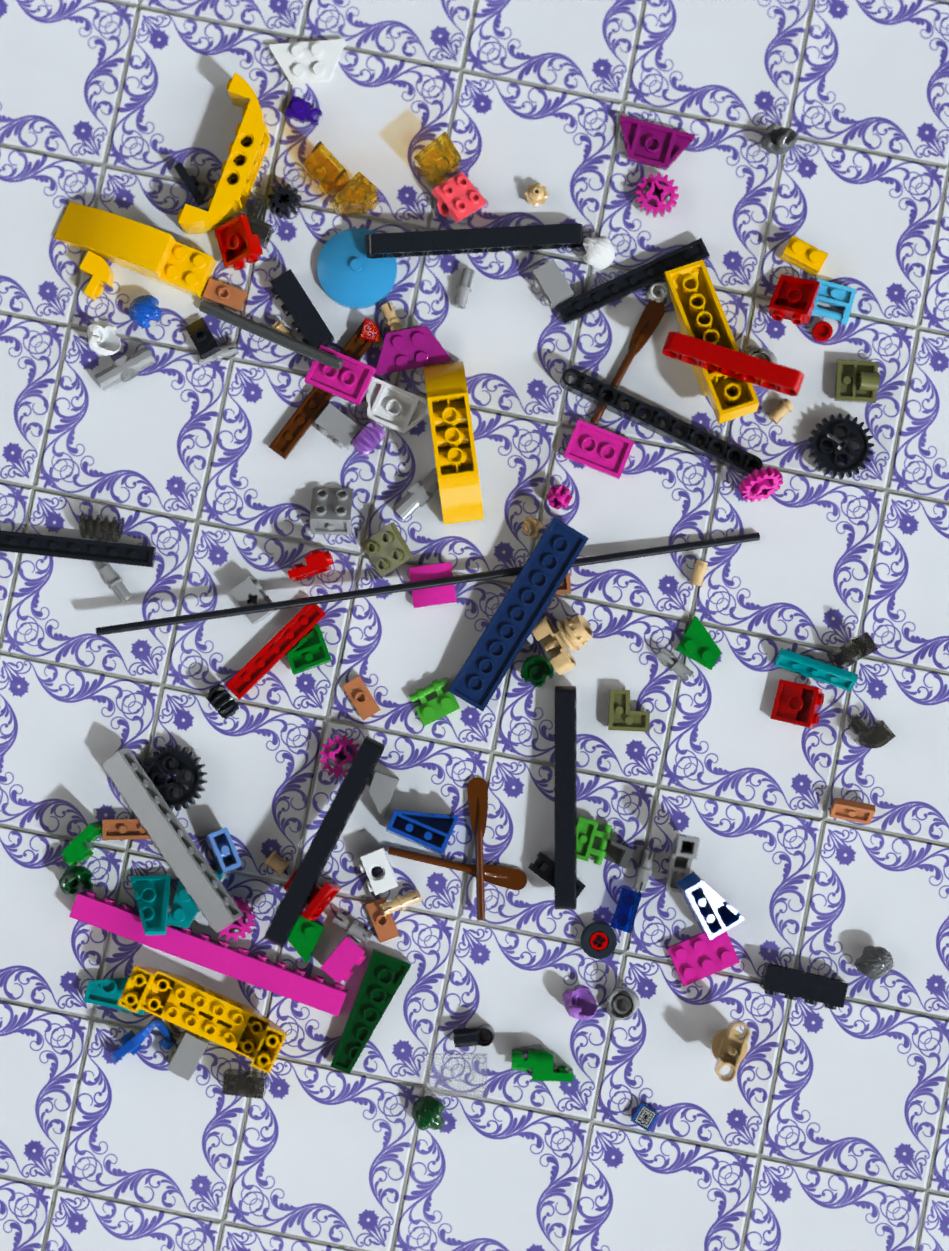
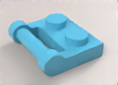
[811,279,857,325]

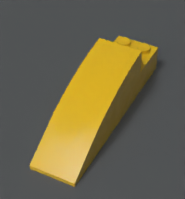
[54,201,216,299]
[665,259,759,424]

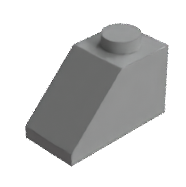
[367,771,399,818]

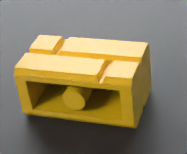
[780,235,828,276]

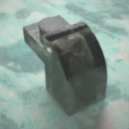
[241,198,274,248]
[827,632,878,669]
[847,715,895,748]

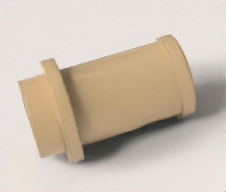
[271,321,296,339]
[768,398,794,424]
[689,560,709,587]

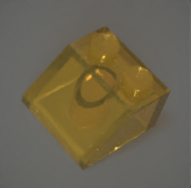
[414,132,461,188]
[304,141,349,199]
[332,172,379,215]

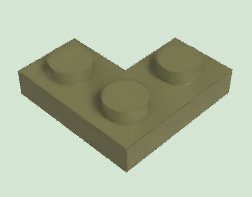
[608,689,650,732]

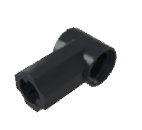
[453,1024,495,1048]

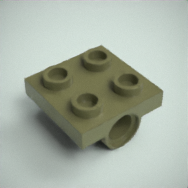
[834,360,880,403]
[361,522,414,578]

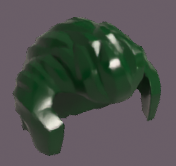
[520,655,554,688]
[59,865,93,895]
[412,1096,445,1131]

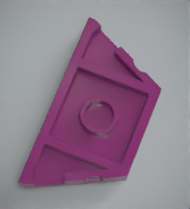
[620,115,695,170]
[375,324,451,376]

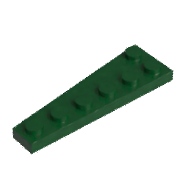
[330,949,412,1074]

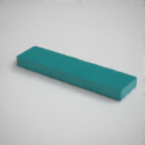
[774,648,858,691]

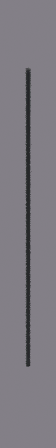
[96,532,760,636]

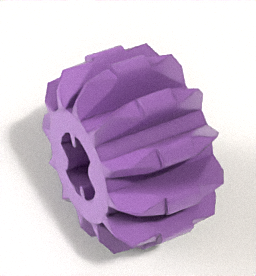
[352,421,386,456]

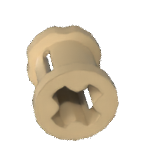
[264,850,291,877]

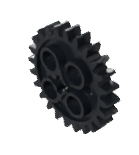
[807,413,874,479]
[143,745,207,811]

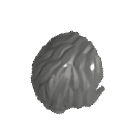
[761,123,798,155]
[854,946,894,980]

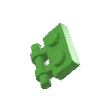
[409,678,460,726]
[577,816,612,865]

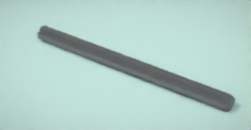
[199,300,343,370]

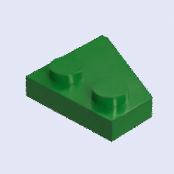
[676,616,721,670]
[287,624,332,675]
[288,915,325,963]

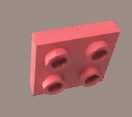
[432,172,487,223]

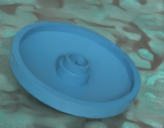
[317,228,397,309]

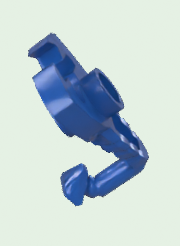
[109,1018,173,1063]

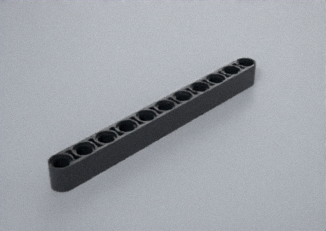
[365,223,584,258]
[560,368,763,477]
[555,686,577,910]
[264,736,385,948]

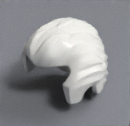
[583,236,615,269]
[88,323,121,356]

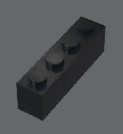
[270,269,335,349]
[760,962,848,1010]

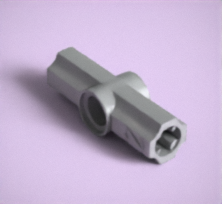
[94,346,156,391]
[392,467,439,521]

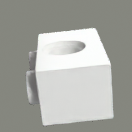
[358,847,399,895]

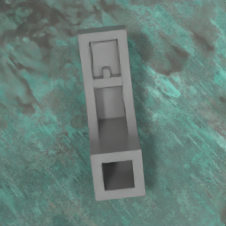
[665,834,700,893]

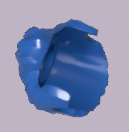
[129,295,162,328]

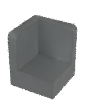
[604,840,634,869]

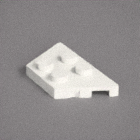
[269,39,346,85]
[366,377,429,435]

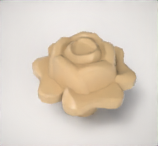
[524,182,549,207]
[522,515,543,539]

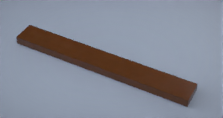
[269,320,381,460]

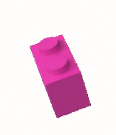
[320,934,367,984]

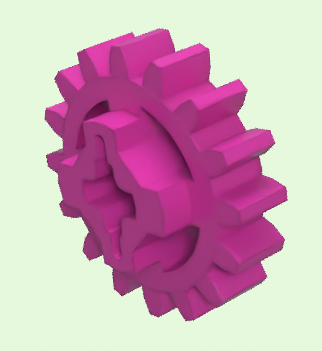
[635,172,679,218]
[739,466,783,502]
[319,735,360,779]
[219,896,257,941]

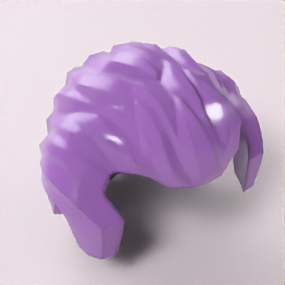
[562,986,597,1020]

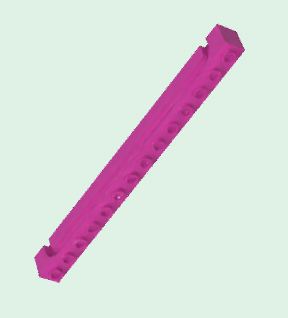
[69,890,348,1017]

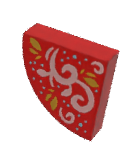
[360,318,381,344]

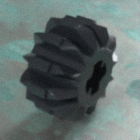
[268,184,302,219]
[206,684,239,719]

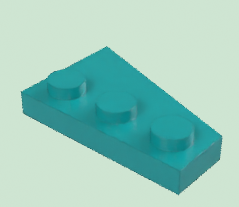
[167,871,224,929]
[130,875,172,935]
[83,977,145,1015]

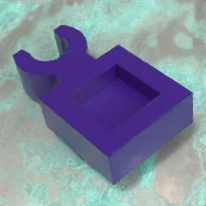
[285,96,322,126]

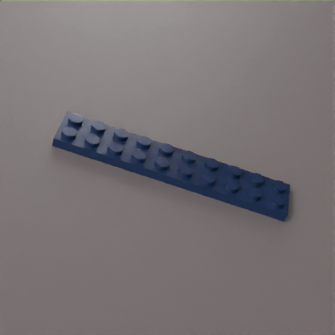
[448,517,589,711]

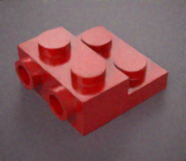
[214,215,263,270]
[768,274,820,325]
[287,549,334,582]
[770,679,825,729]

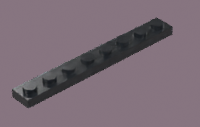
[556,238,710,325]
[0,530,156,568]

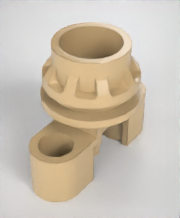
[532,614,593,675]
[711,1020,750,1082]

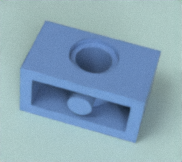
[204,827,242,876]

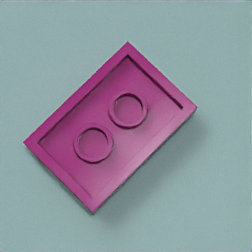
[304,345,376,406]
[563,419,634,479]
[667,931,740,986]

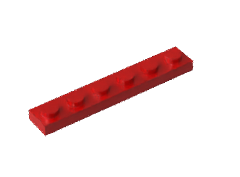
[225,604,326,700]

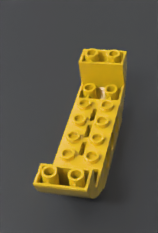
[177,72,271,234]
[423,361,484,525]
[117,966,287,1074]

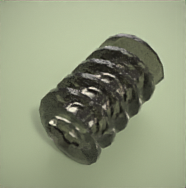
[79,512,124,542]

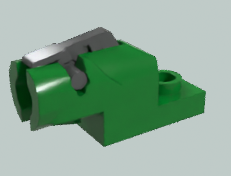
[512,1044,574,1082]

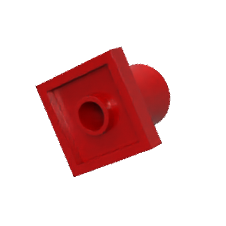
[284,871,341,920]

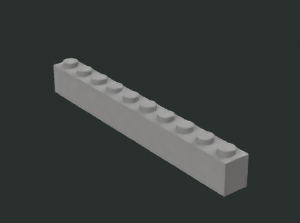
[102,748,243,933]

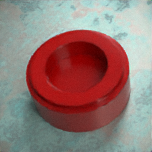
[811,321,833,342]

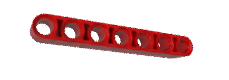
[662,331,804,396]

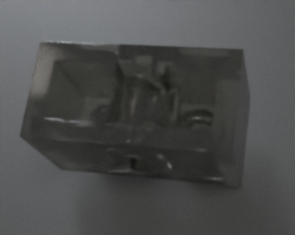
[222,1068,268,1099]

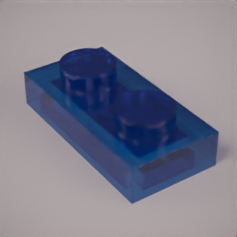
[610,887,642,933]

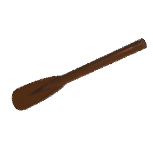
[590,300,665,425]
[468,777,488,921]
[388,846,527,890]

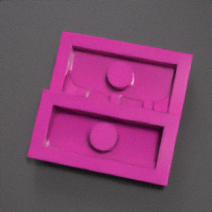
[409,562,457,608]

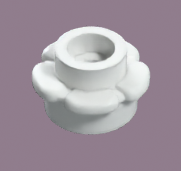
[649,283,668,302]

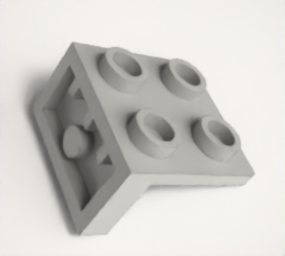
[310,487,353,535]

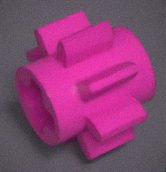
[546,484,573,510]

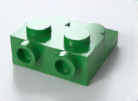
[61,821,102,866]

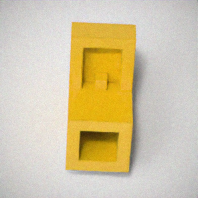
[79,251,114,301]

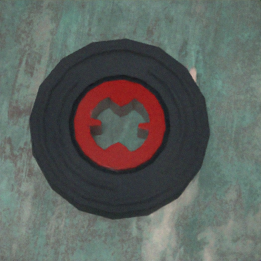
[580,922,617,959]

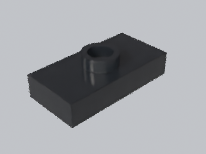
[174,162,205,205]
[185,317,221,360]

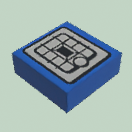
[631,1102,659,1132]

